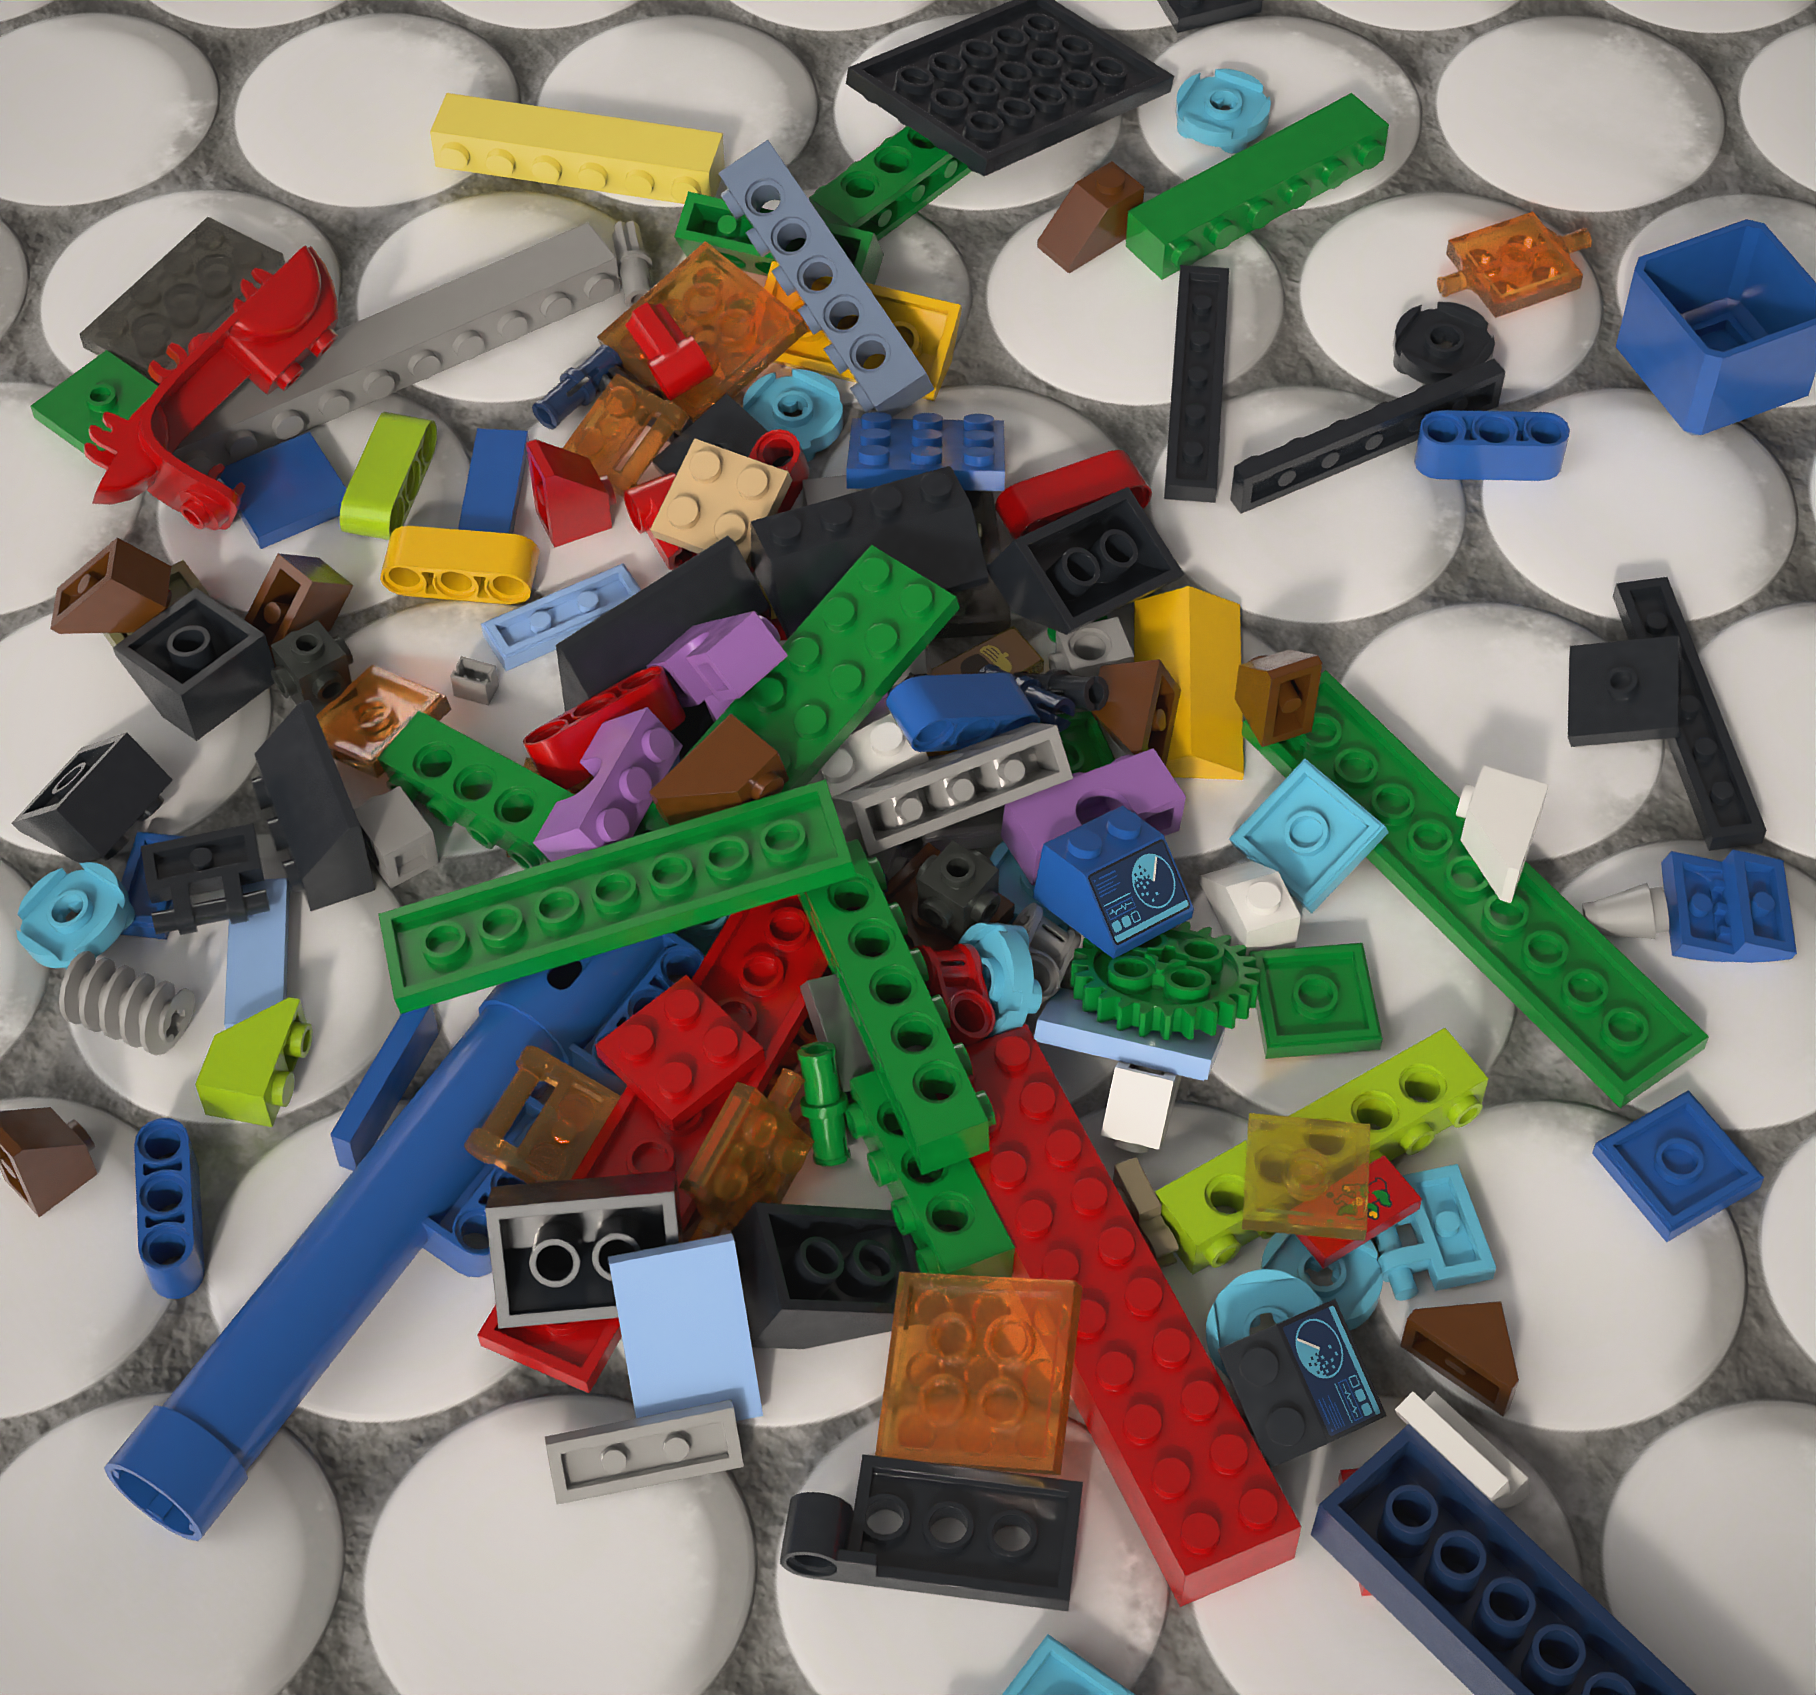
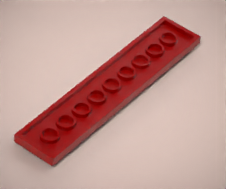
[477,895,860,1393]

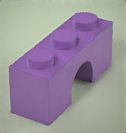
[646,611,788,708]
[533,707,683,862]
[1001,748,1186,885]

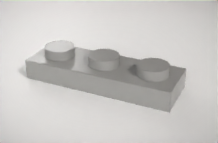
[545,1399,744,1505]

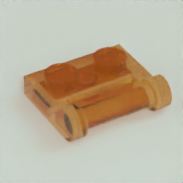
[562,373,690,498]
[464,1045,621,1184]

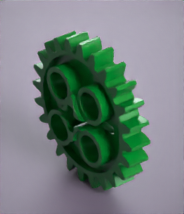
[1070,921,1260,1040]

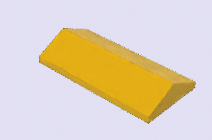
[744,261,962,401]
[1134,586,1244,780]

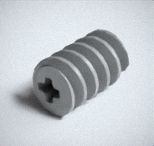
[59,951,195,1056]

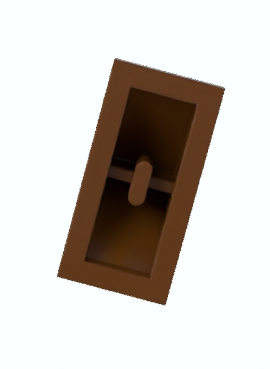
[1400,1301,1519,1417]

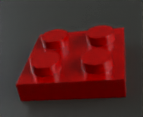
[595,975,765,1132]

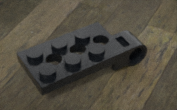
[780,1454,1083,1611]

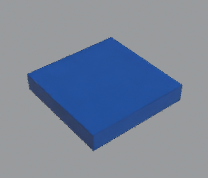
[218,432,347,549]
[1592,1090,1764,1242]

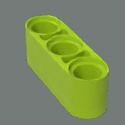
[339,412,437,540]

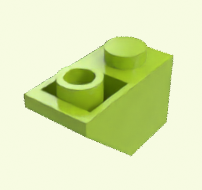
[195,997,313,1127]

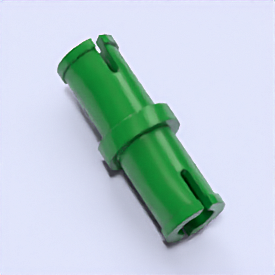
[797,1042,851,1166]

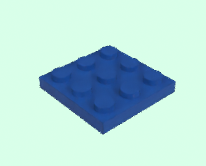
[846,412,1005,491]

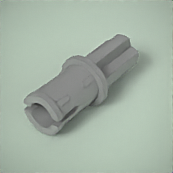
[612,221,656,310]

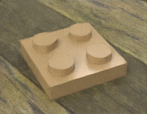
[650,438,792,569]

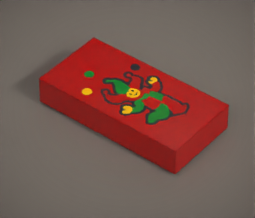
[1286,1155,1422,1269]

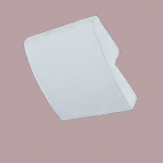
[1395,1391,1530,1508]

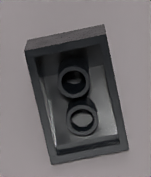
[730,1202,942,1349]

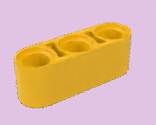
[380,526,540,605]

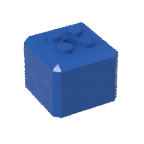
[1616,219,1816,435]

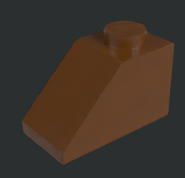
[1037,161,1144,273]
[50,537,172,634]
[244,553,354,668]
[1235,650,1323,747]
[1091,659,1181,766]
[649,714,789,825]
[0,1107,98,1217]

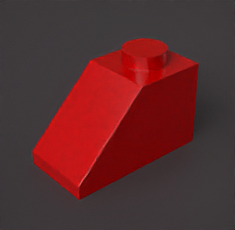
[526,439,616,548]

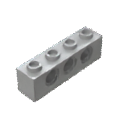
[832,722,1073,856]

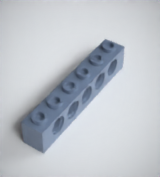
[718,140,934,417]

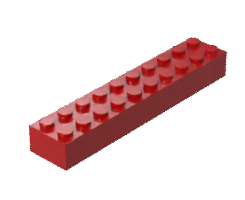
[935,1024,1302,1607]

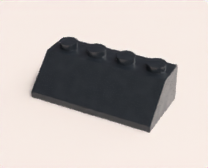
[751,466,989,639]
[556,535,771,712]

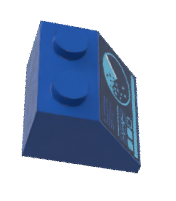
[1033,805,1194,959]

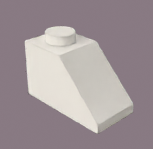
[1456,765,1549,903]
[1199,861,1301,956]
[1101,1061,1182,1153]

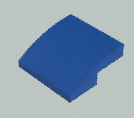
[1661,849,1797,963]

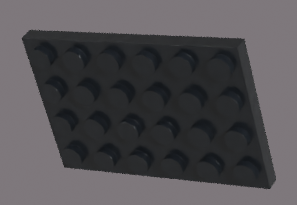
[845,0,1174,176]

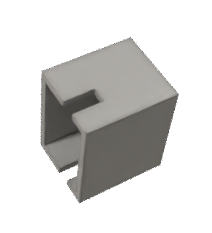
[450,656,499,706]

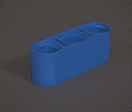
[1414,410,1570,481]
[886,673,1040,752]
[134,1118,205,1299]

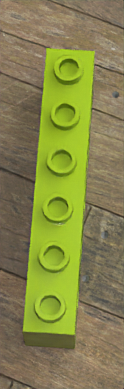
[1155,1028,1489,1275]

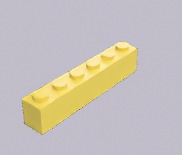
[430,93,725,204]

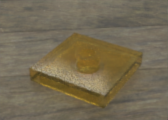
[1241,1113,1370,1241]

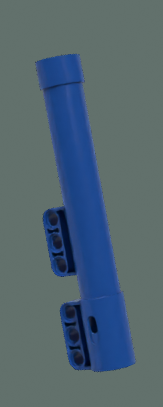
[104,933,705,1541]

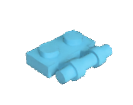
[1374,1164,1497,1301]

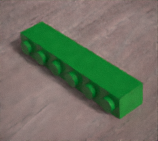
[1126,93,1389,280]

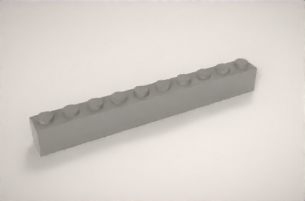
[173,222,620,475]

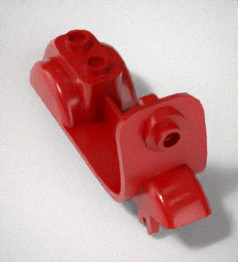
[84,245,339,530]

